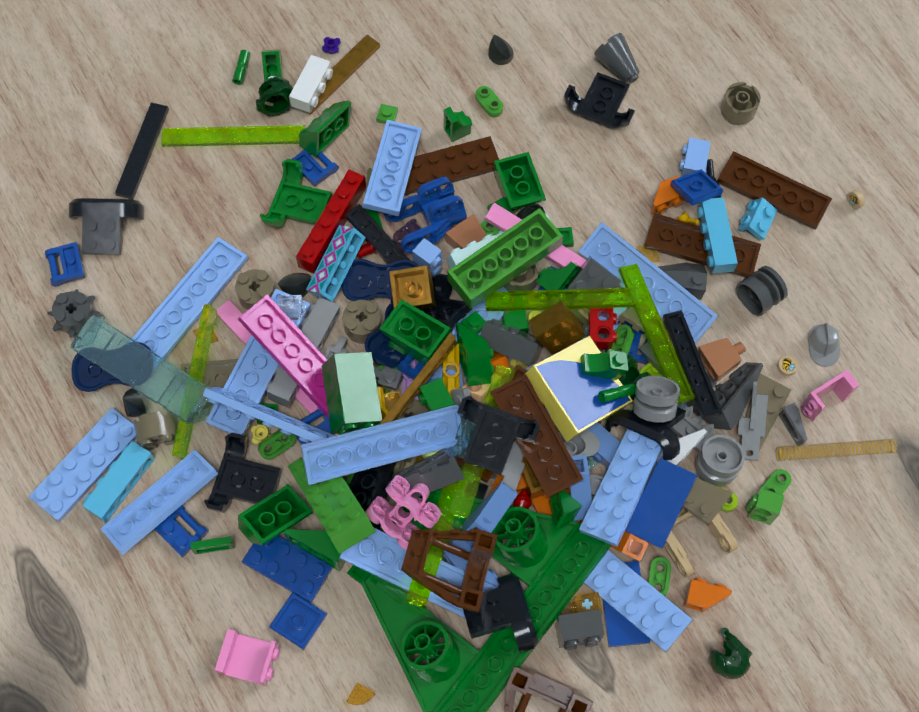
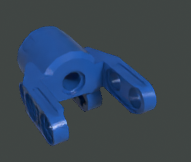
[383,177,467,253]

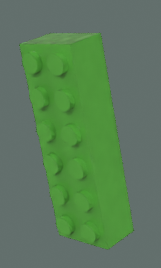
[447,208,563,309]
[288,457,376,554]

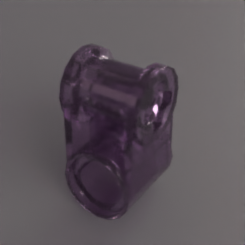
[393,219,426,253]

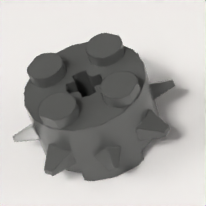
[48,289,100,338]

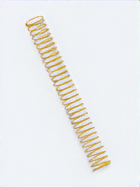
[776,439,896,461]

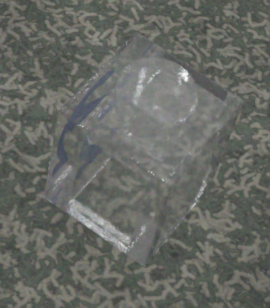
[278,295,306,320]

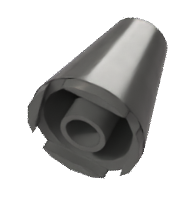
[594,33,640,83]

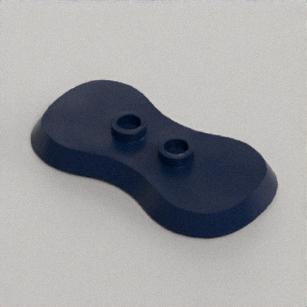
[341,259,419,301]
[365,302,408,368]
[71,342,153,392]

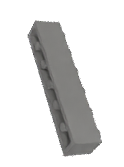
[266,297,340,408]

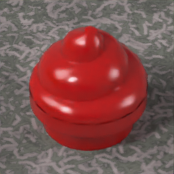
[513,490,532,509]

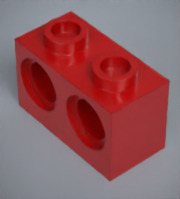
[588,305,617,349]

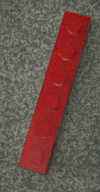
[296,169,366,274]

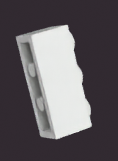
[289,55,333,113]

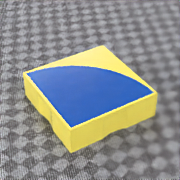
[525,336,633,442]

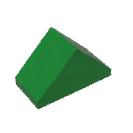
[549,491,582,529]

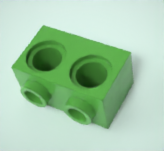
[746,488,784,525]

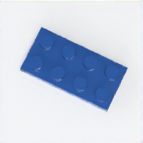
[241,536,333,604]

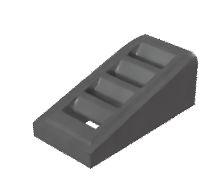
[779,402,808,447]

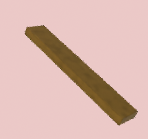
[309,35,380,115]
[379,333,457,425]

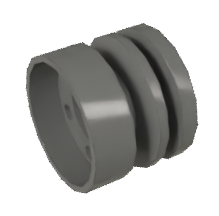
[736,266,788,316]

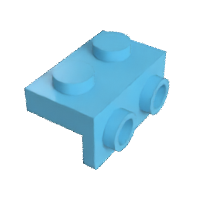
[738,197,777,241]

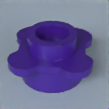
[322,37,341,54]

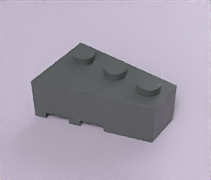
[480,319,543,366]
[392,448,465,498]

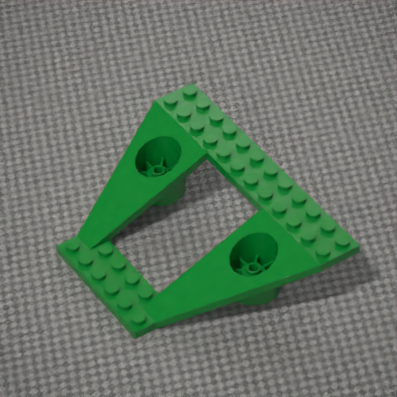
[347,489,612,712]

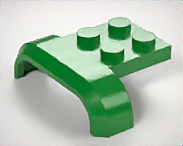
[260,159,333,227]

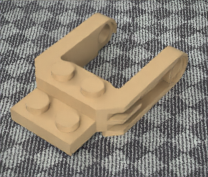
[664,508,738,578]

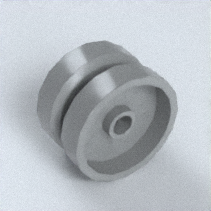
[633,376,680,422]
[695,435,745,486]

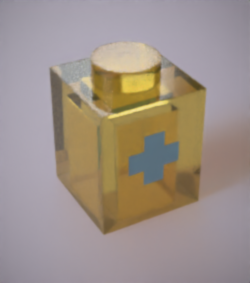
[570,592,603,614]

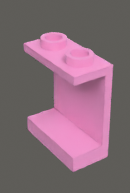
[800,370,859,421]
[215,629,280,686]

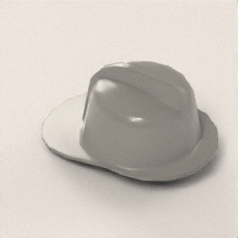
[808,323,840,367]
[558,430,600,457]

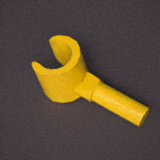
[677,211,699,224]

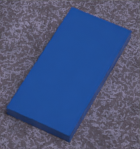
[625,458,698,549]
[602,561,650,647]

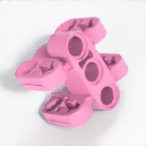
[365,475,441,551]

